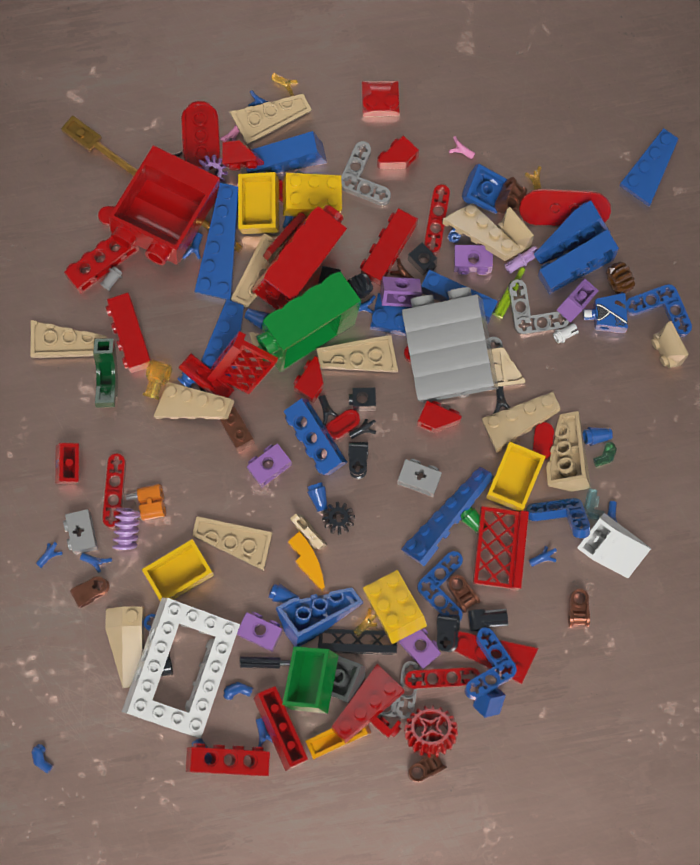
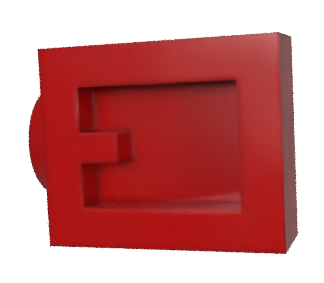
[370,716,401,738]

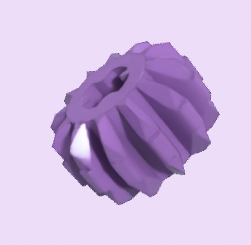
[199,155,228,182]

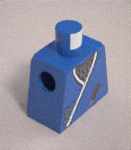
[583,293,628,333]

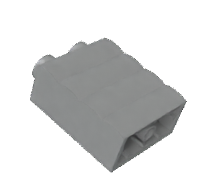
[402,287,499,403]

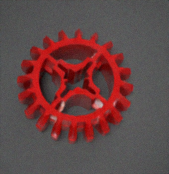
[404,705,458,758]

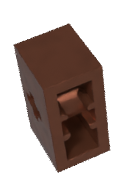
[219,406,255,453]

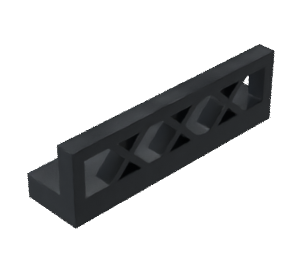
[318,629,397,655]

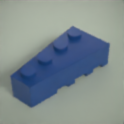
[246,131,327,174]
[538,229,619,294]

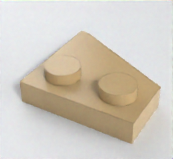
[491,347,525,386]
[290,514,327,550]

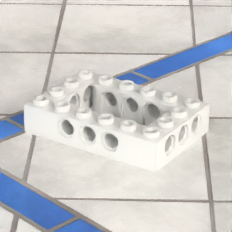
[122,598,240,739]

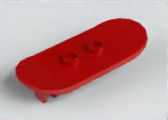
[519,189,611,226]

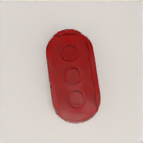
[181,101,220,171]

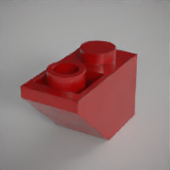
[377,135,419,169]
[222,140,264,171]
[293,356,324,403]
[417,401,462,433]

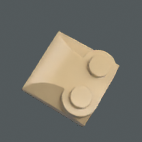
[496,207,534,253]
[651,321,689,369]

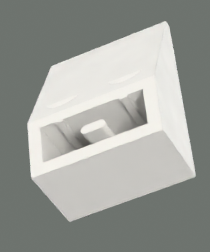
[577,513,651,578]

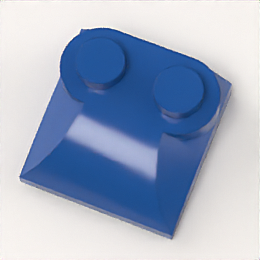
[462,164,508,214]
[370,293,412,337]

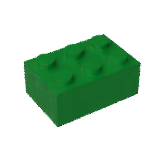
[282,646,339,714]

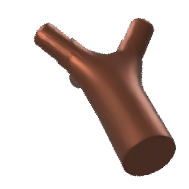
[390,258,414,278]

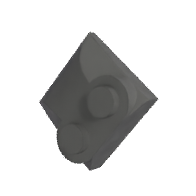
[331,656,365,703]

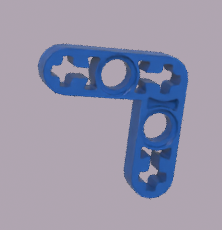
[626,284,692,337]
[526,498,590,538]
[417,551,463,621]
[465,628,517,700]

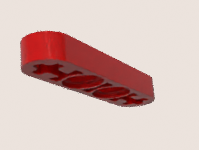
[424,184,450,255]
[102,453,126,529]
[403,667,480,689]

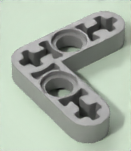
[341,141,391,206]
[508,280,569,334]
[379,661,420,719]

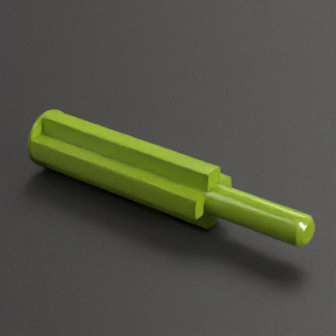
[493,267,525,319]

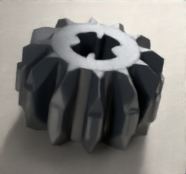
[347,274,373,299]
[322,502,355,535]

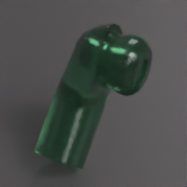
[593,442,617,467]

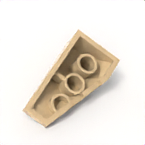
[546,411,591,492]
[105,606,145,688]

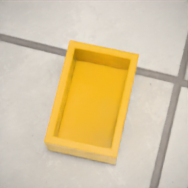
[238,172,279,234]
[283,173,342,217]
[486,442,546,512]
[142,539,214,601]
[363,570,427,644]

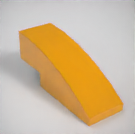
[288,531,325,592]
[305,725,371,759]

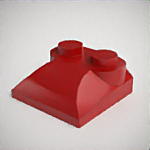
[362,80,400,117]

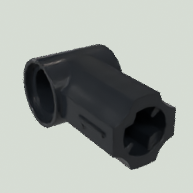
[468,609,508,631]

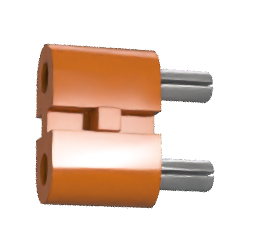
[126,484,166,521]

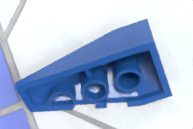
[534,201,611,264]
[276,588,363,647]

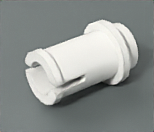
[553,323,579,343]

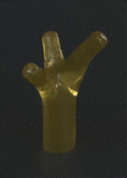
[271,73,298,96]
[525,166,542,190]
[353,608,377,636]

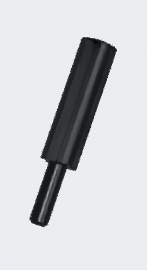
[239,656,291,669]

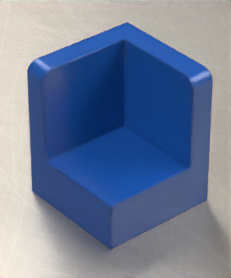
[473,684,506,718]

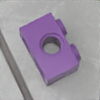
[454,245,493,275]
[380,277,422,307]
[557,279,599,323]
[247,443,292,488]
[237,611,283,652]
[398,628,441,670]

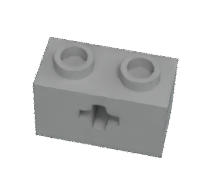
[397,459,442,497]
[63,509,98,555]

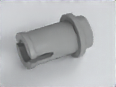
[100,266,122,291]

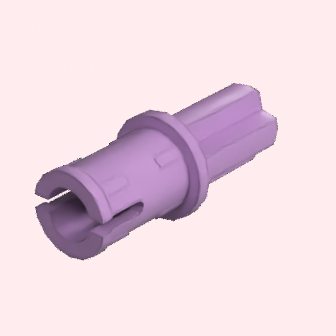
[504,246,538,274]

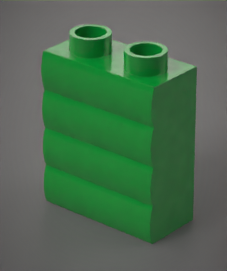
[256,272,361,372]

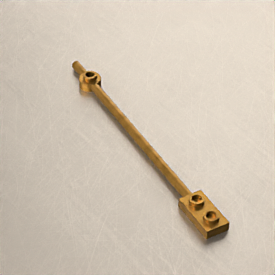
[61,115,243,253]

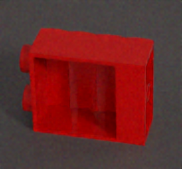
[109,145,220,265]
[252,205,347,310]

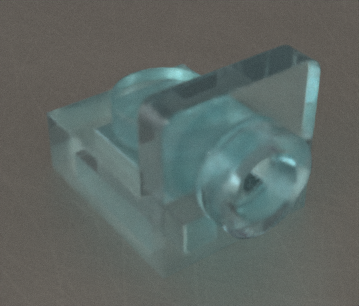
[584,489,605,520]

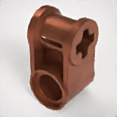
[495,177,527,214]
[447,575,481,613]
[70,576,110,608]
[568,589,590,627]
[408,754,447,783]

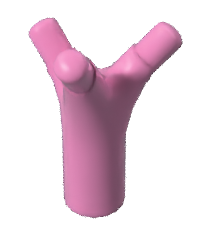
[220,125,240,142]
[449,136,476,160]

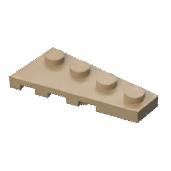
[229,94,312,145]
[442,204,520,261]
[231,233,285,308]
[30,320,107,358]
[316,335,398,373]
[154,382,234,419]
[482,392,560,453]
[192,516,273,571]

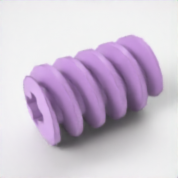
[112,508,140,550]

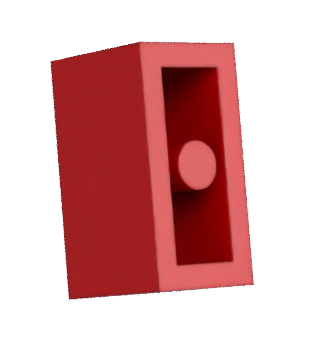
[55,443,79,484]

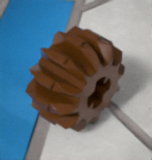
[606,261,635,294]

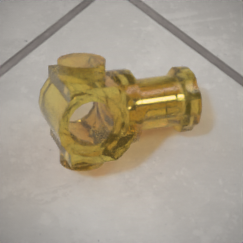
[143,360,173,400]

